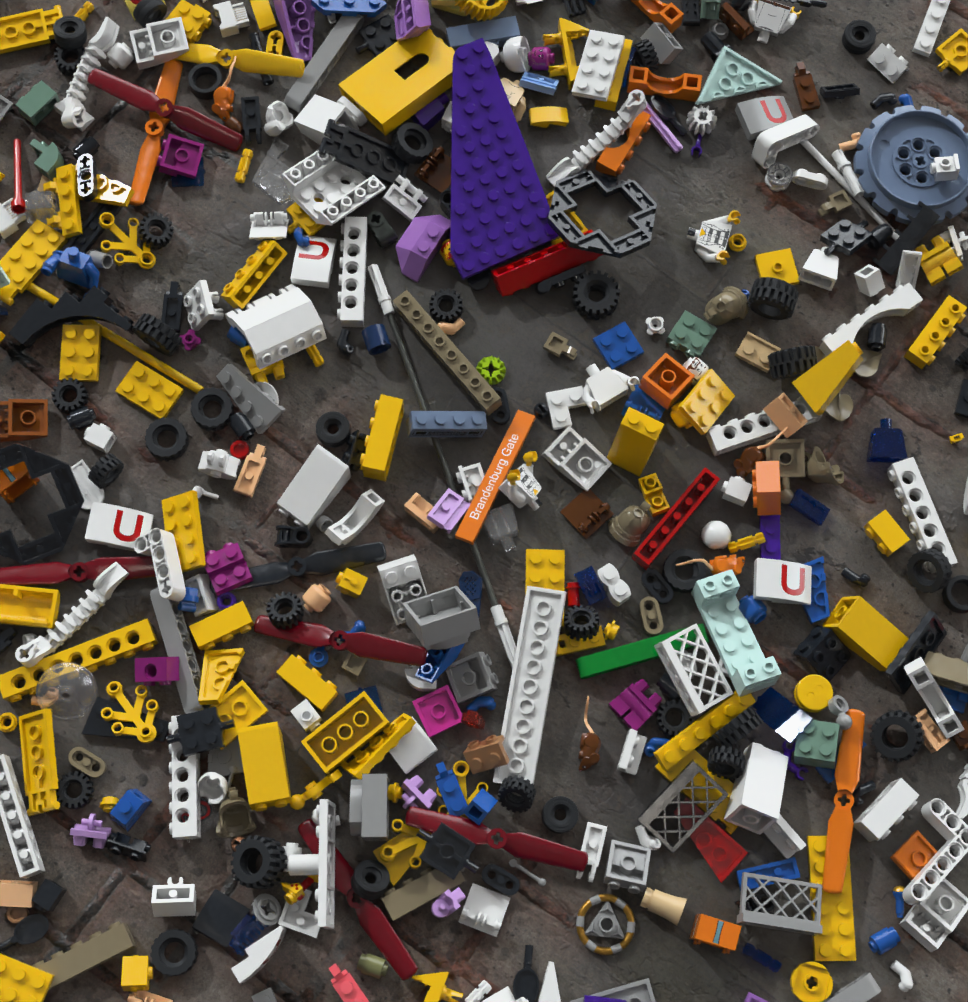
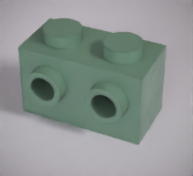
[15,80,60,126]

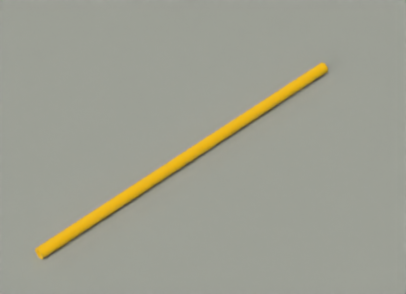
[26,283,204,394]

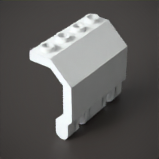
[225,284,327,369]

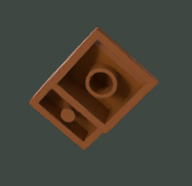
[0,399,48,442]

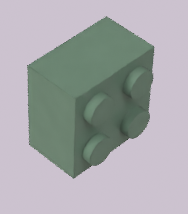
[794,718,840,769]

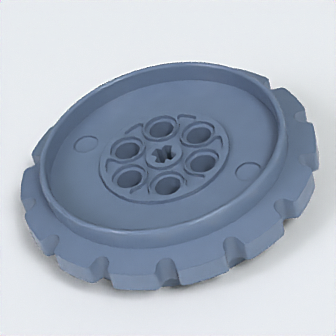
[853,105,968,225]

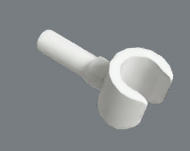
[193,486,219,500]

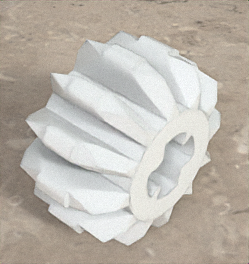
[686,104,717,136]

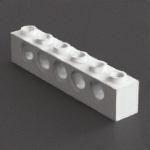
[337,216,368,327]
[706,396,822,456]
[887,457,958,574]
[168,715,201,840]
[0,754,45,879]

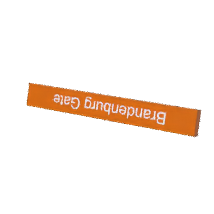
[455,410,535,545]

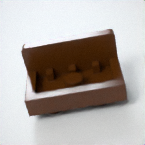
[719,1,754,41]

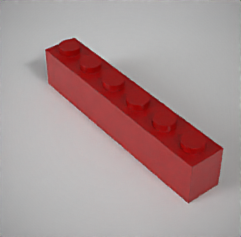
[491,230,603,296]
[631,467,720,570]

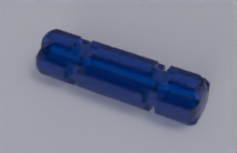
[743,943,782,972]

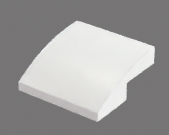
[389,716,438,774]

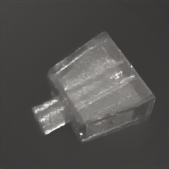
[25,190,60,223]
[482,502,519,552]

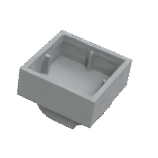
[402,586,481,650]
[349,774,389,841]

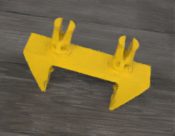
[543,18,589,90]
[411,972,463,1002]

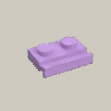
[427,488,471,534]

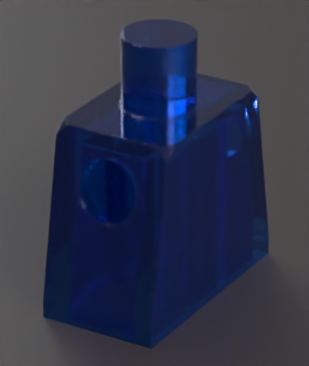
[867,418,907,463]

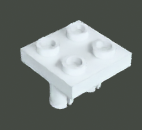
[183,280,224,331]

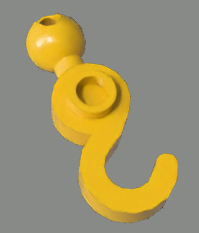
[290,769,343,810]

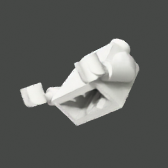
[583,364,641,414]

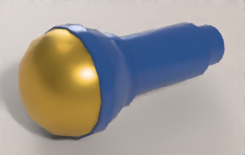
[893,886,905,918]

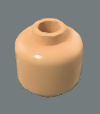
[302,584,331,613]

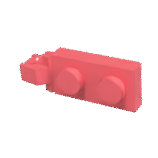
[328,963,370,1002]

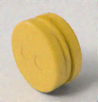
[794,674,833,713]

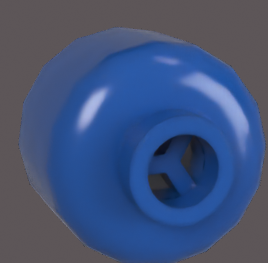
[739,595,767,624]

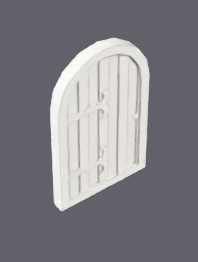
[71,459,105,510]

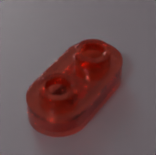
[461,710,486,730]

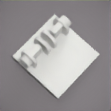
[249,211,289,240]
[458,883,510,937]

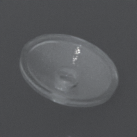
[36,662,98,721]

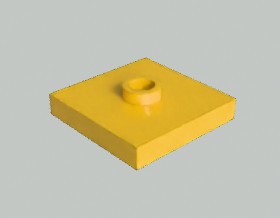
[754,248,800,285]

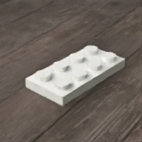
[571,30,625,102]

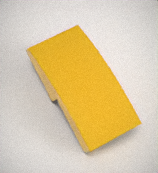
[250,0,277,32]
[529,106,569,128]
[638,473,670,517]

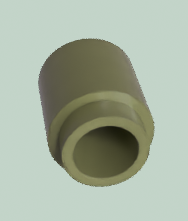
[357,953,389,980]

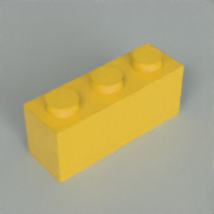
[189,601,254,651]
[276,654,338,712]

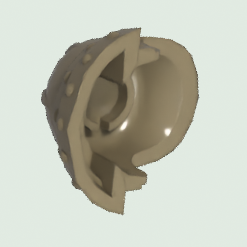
[703,286,749,325]
[805,446,844,485]
[608,501,651,547]
[216,787,257,838]

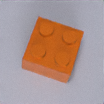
[639,353,695,410]
[752,461,781,516]

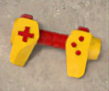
[281,875,319,905]

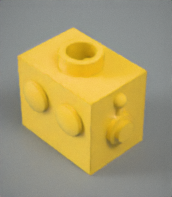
[335,568,368,598]
[121,955,154,992]

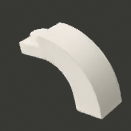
[325,489,385,546]

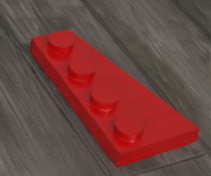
[674,797,748,883]

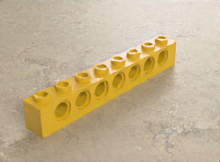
[0,619,158,703]

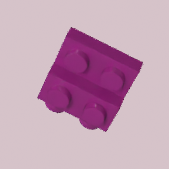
[156,134,205,179]
[205,542,253,596]

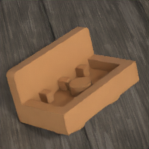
[463,735,510,774]

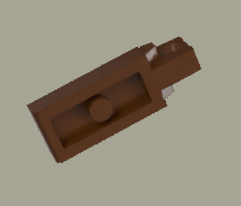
[793,62,820,112]

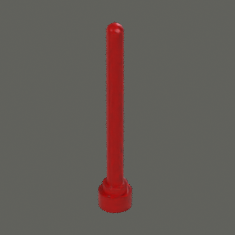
[11,139,26,214]

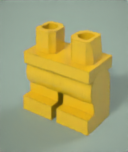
[915,235,964,286]
[240,345,285,383]

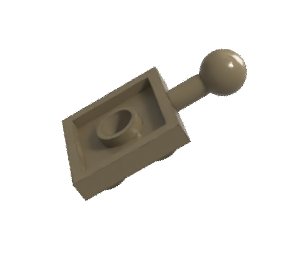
[766,439,805,504]

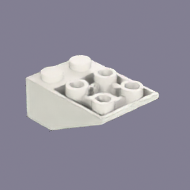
[377,554,427,625]

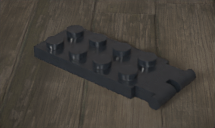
[318,119,409,187]

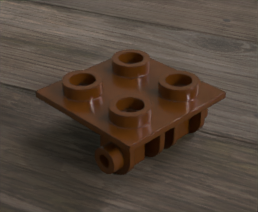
[414,146,451,193]
[560,489,614,539]

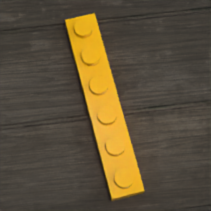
[653,690,756,770]

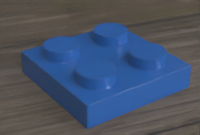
[593,321,644,370]

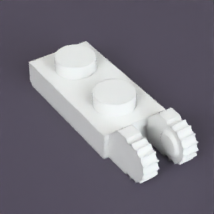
[576,822,607,883]

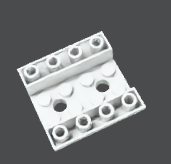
[282,150,386,226]

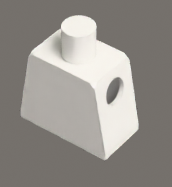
[798,247,839,291]

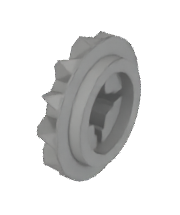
[251,894,282,927]

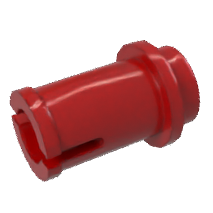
[565,582,581,607]

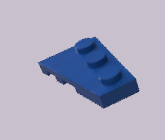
[802,557,830,624]

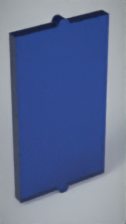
[752,686,813,743]

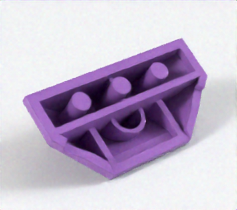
[394,0,431,42]
[395,215,450,283]

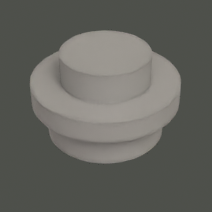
[711,22,729,40]

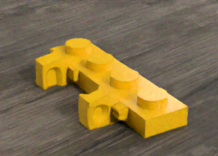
[43,163,83,238]

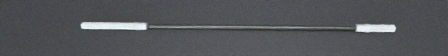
[368,264,516,669]

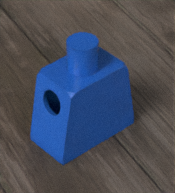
[110,789,152,832]

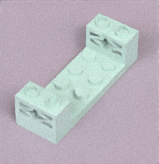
[691,569,782,697]

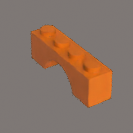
[631,0,684,34]
[627,66,702,102]
[595,111,652,176]

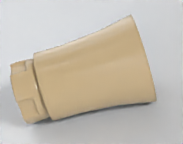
[640,887,687,926]

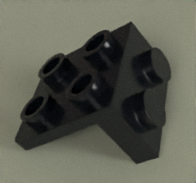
[793,625,851,682]

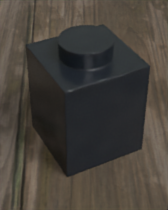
[32,879,67,913]

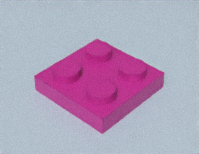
[412,685,465,738]

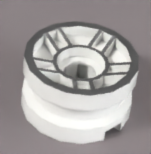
[765,162,793,192]

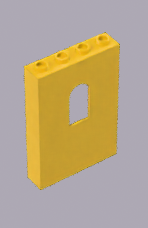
[338,29,455,136]

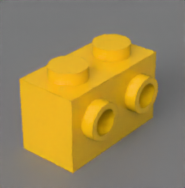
[864,509,910,557]

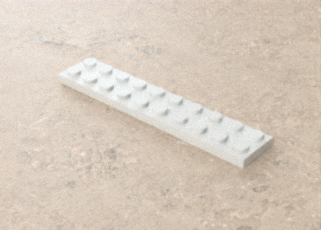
[493,586,567,785]

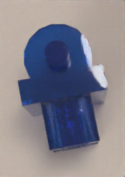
[574,566,608,606]

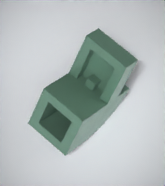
[29,139,64,181]

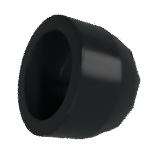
[534,403,549,419]

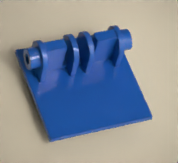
[621,385,665,421]

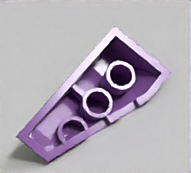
[273,0,316,62]

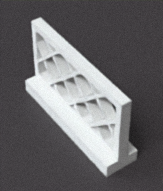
[654,623,734,716]

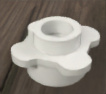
[645,317,665,335]

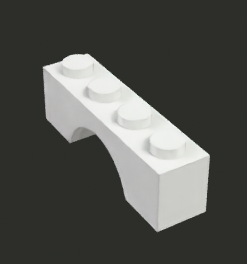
[903,657,965,739]

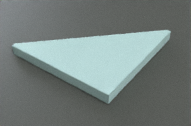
[695,46,782,105]

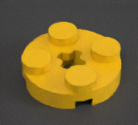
[790,961,833,1002]

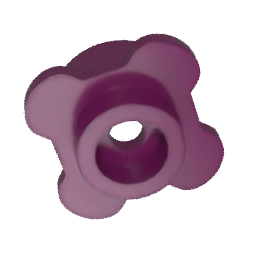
[179,329,201,351]

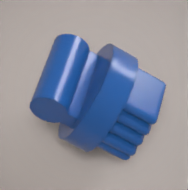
[178,587,199,612]

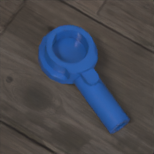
[309,646,328,668]

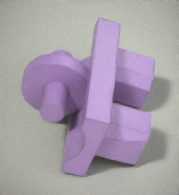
[401,775,437,810]
[70,813,112,849]
[431,887,466,918]

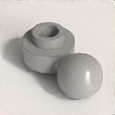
[828,695,852,730]

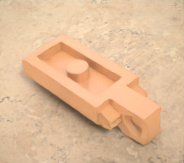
[233,444,267,498]

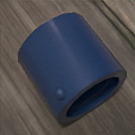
[361,324,391,355]

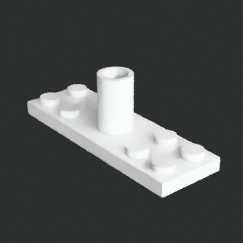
[288,799,336,929]

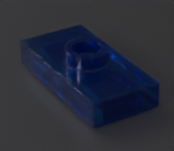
[789,489,831,526]

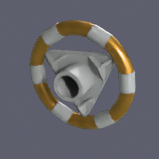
[576,894,635,955]

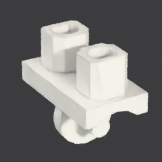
[939,225,968,261]

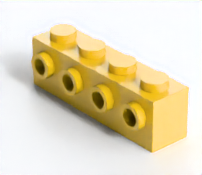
[594,39,633,111]
[220,240,288,309]
[903,295,967,369]

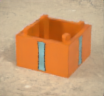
[0,461,40,504]
[689,914,742,954]

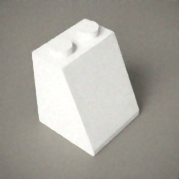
[294,94,359,145]

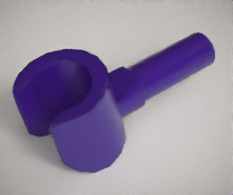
[691,134,702,158]

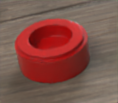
[230,440,250,460]

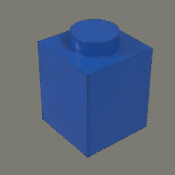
[463,788,498,825]

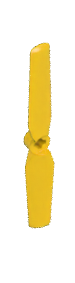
[174,43,305,78]

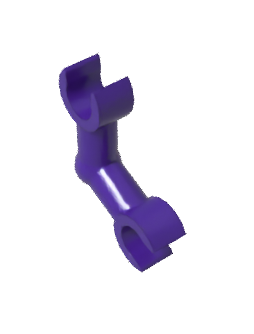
[782,741,809,781]

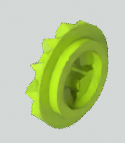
[476,355,506,385]

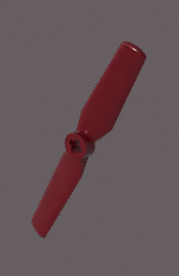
[87,68,243,152]
[0,556,156,585]
[254,615,427,667]
[405,806,588,872]
[298,818,418,980]

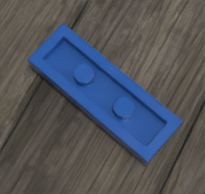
[735,857,800,891]

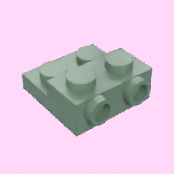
[666,310,717,359]

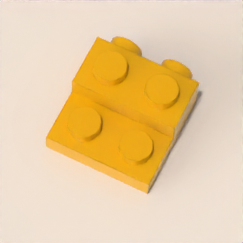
[166,0,212,43]

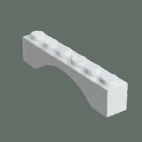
[819,283,923,356]

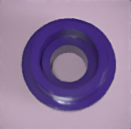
[217,592,237,610]

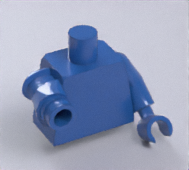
[41,247,100,297]

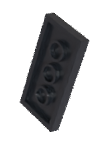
[885,610,947,695]

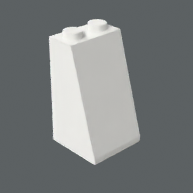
[277,444,351,530]
[724,742,789,835]

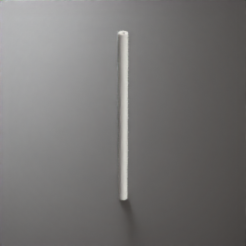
[800,140,899,241]

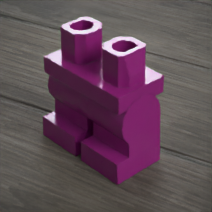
[608,679,662,731]

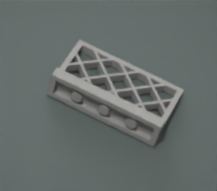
[736,872,823,936]

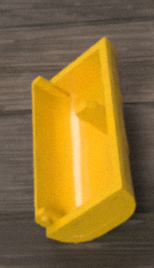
[0,584,60,629]

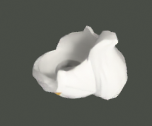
[264,100,294,137]

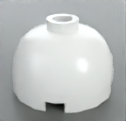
[500,36,530,73]

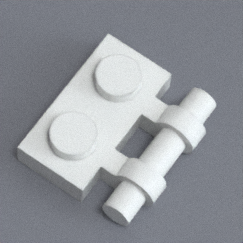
[382,175,428,222]

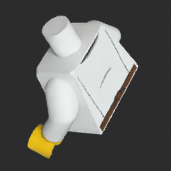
[748,0,802,44]

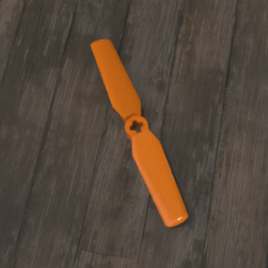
[129,59,183,206]
[822,709,865,894]

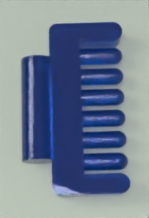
[229,914,269,956]

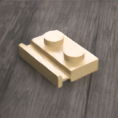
[735,331,781,373]

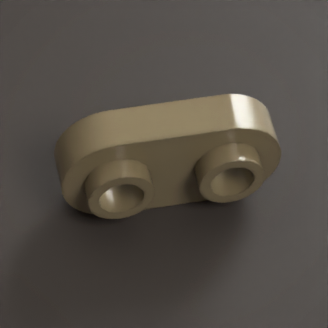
[639,596,664,636]
[68,747,107,778]

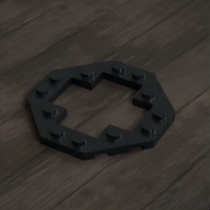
[547,169,657,258]
[0,442,85,565]

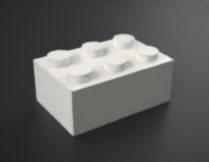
[854,778,919,842]

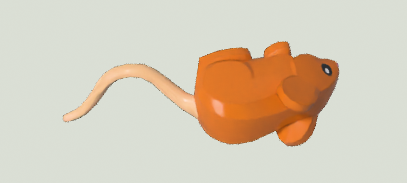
[212,56,236,122]
[676,554,745,576]

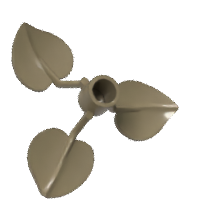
[797,346,882,422]

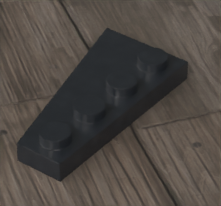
[81,696,169,742]

